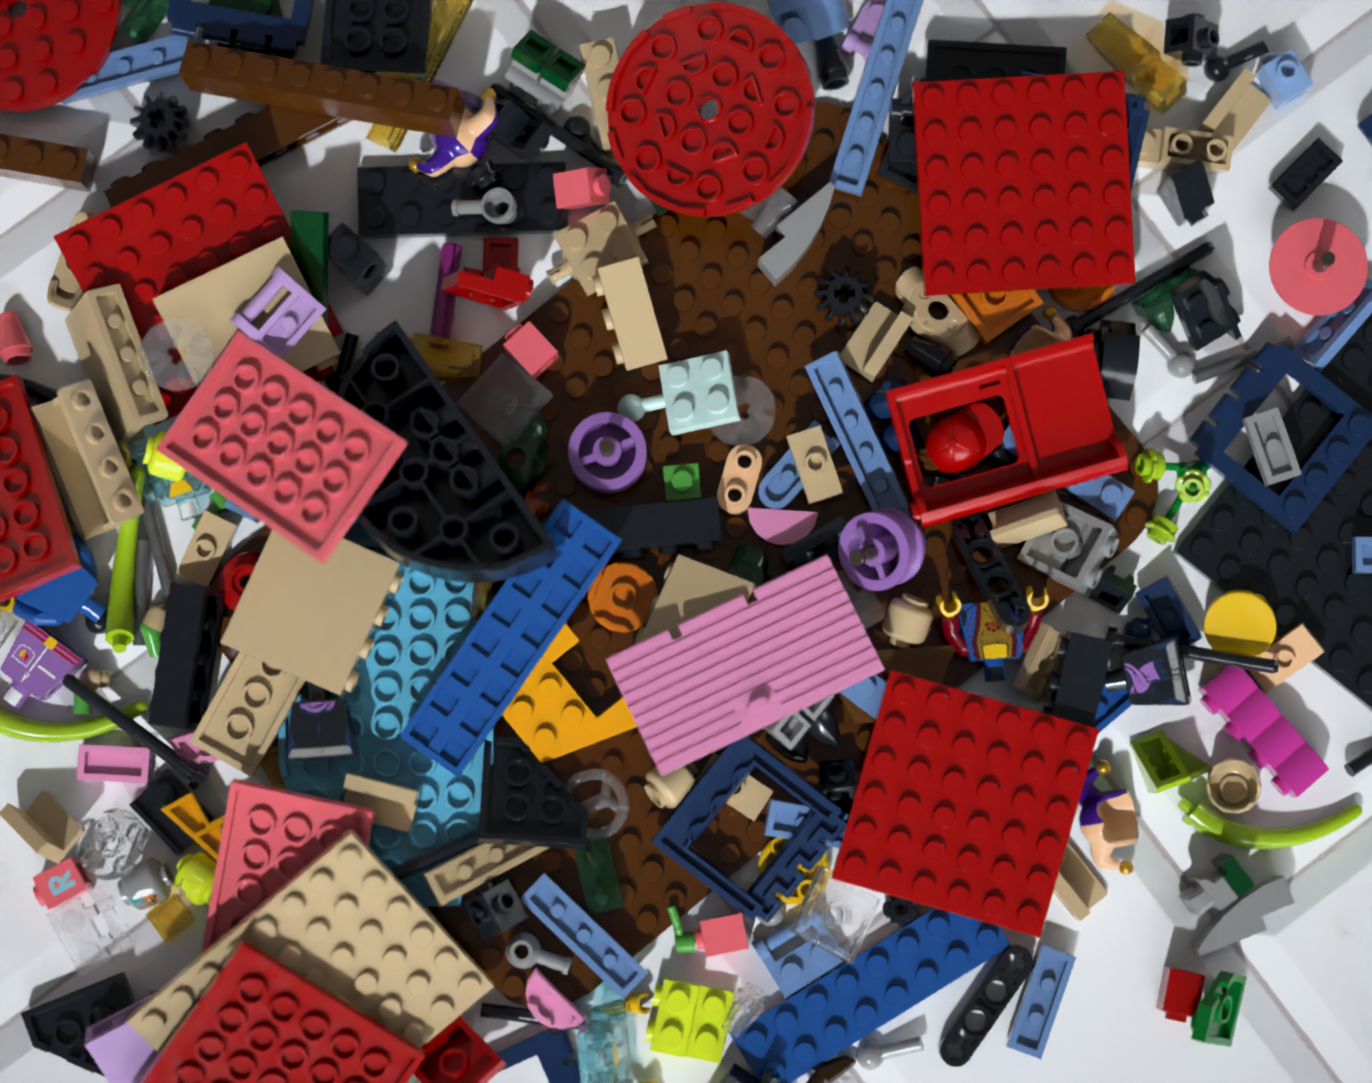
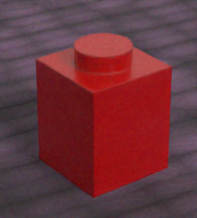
[1156,966,1206,1023]

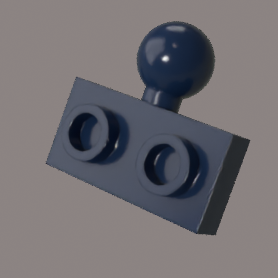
[1124,575,1202,645]

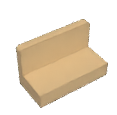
[1197,68,1271,152]
[840,302,913,382]
[988,491,1068,549]
[343,773,421,832]
[0,791,85,864]
[1053,842,1107,921]

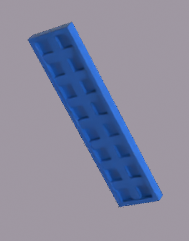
[399,499,623,777]
[730,908,1011,1083]

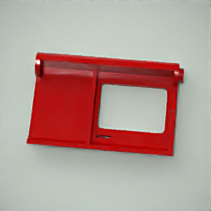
[885,333,1128,528]

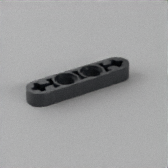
[951,513,1031,634]
[938,945,1033,1067]

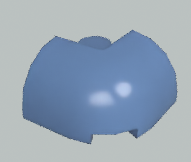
[767,0,851,44]

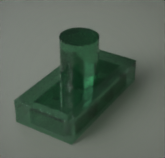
[118,0,170,45]

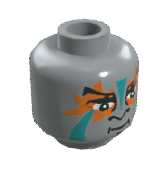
[118,857,175,910]

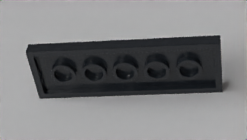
[357,162,568,239]

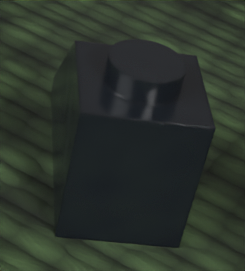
[1157,159,1215,227]

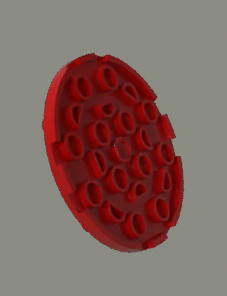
[0,0,123,112]
[606,2,815,217]

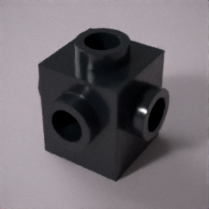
[1163,14,1220,67]
[464,879,528,941]

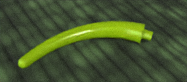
[105,466,145,653]
[0,700,148,743]
[1177,796,1363,849]

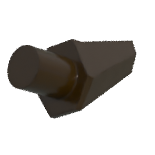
[806,1055,856,1083]

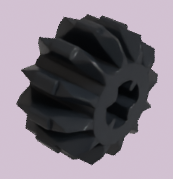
[130,92,191,153]
[813,266,874,327]

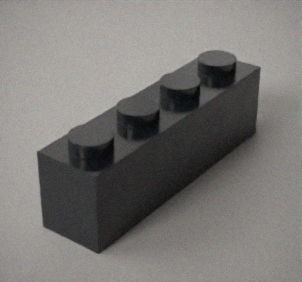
[581,497,722,558]
[148,583,226,730]
[1041,631,1113,727]

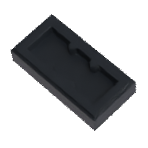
[1268,137,1343,212]

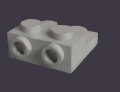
[1017,501,1119,595]

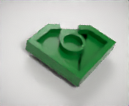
[1190,971,1247,1047]

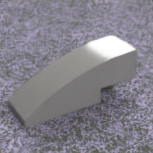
[757,181,835,287]
[1191,875,1295,956]

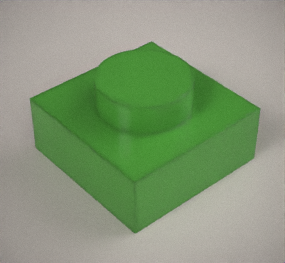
[663,463,701,502]

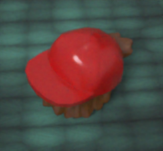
[916,403,1005,475]

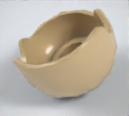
[1206,758,1262,814]

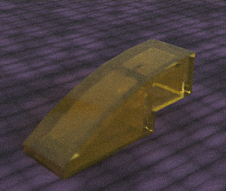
[1086,12,1187,115]
[374,332,482,381]

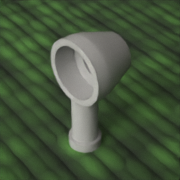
[451,187,517,224]
[505,932,573,975]

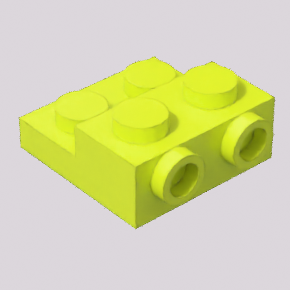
[644,977,734,1064]

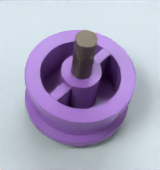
[568,412,647,494]
[838,507,925,591]

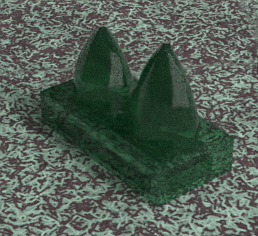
[1131,267,1201,333]
[574,837,624,915]

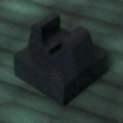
[1088,565,1137,614]

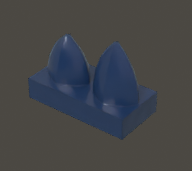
[863,379,924,451]

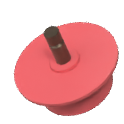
[1269,218,1368,316]

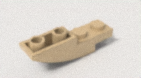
[1127,126,1234,172]

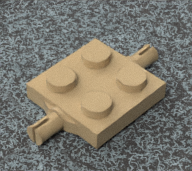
[546,201,657,296]

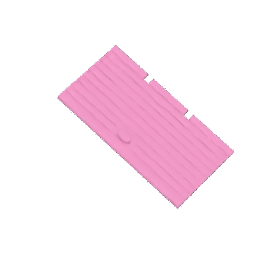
[605,554,885,776]

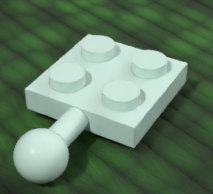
[617,350,741,436]

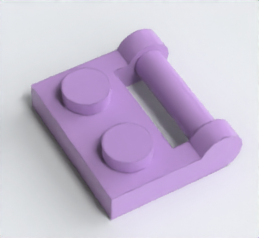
[230,266,327,359]

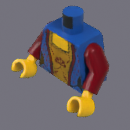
[936,586,1049,682]

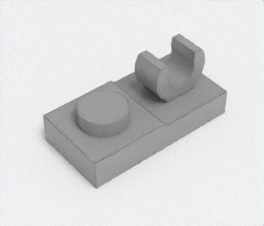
[1242,407,1302,487]

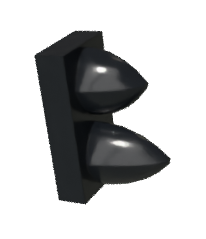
[779,515,847,570]
[765,703,840,763]

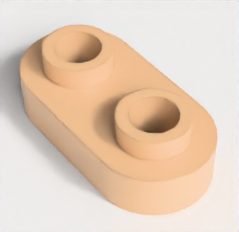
[717,444,762,515]

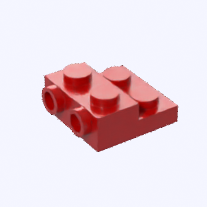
[440,263,534,311]
[413,1016,506,1083]

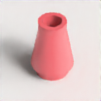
[0,311,34,366]

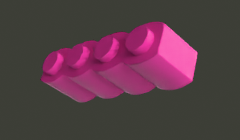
[1198,666,1329,797]

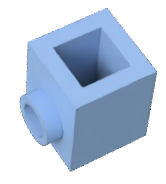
[1255,49,1314,110]

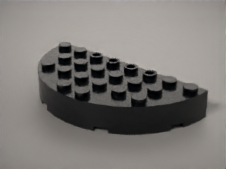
[337,320,559,583]

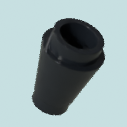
[814,36,850,91]
[904,336,959,378]

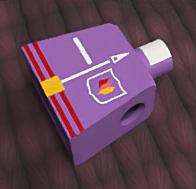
[0,620,89,709]

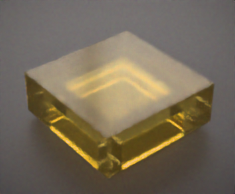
[145,893,197,943]

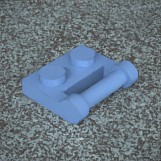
[751,905,846,998]

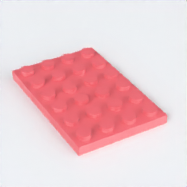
[156,331,408,564]
[201,779,375,954]

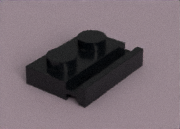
[129,769,217,856]

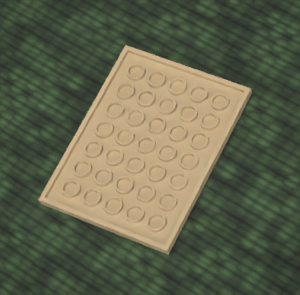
[127,829,494,1054]

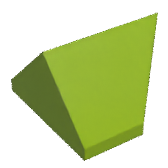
[1129,729,1212,793]

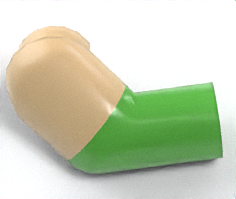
[140,603,167,657]
[73,667,111,715]

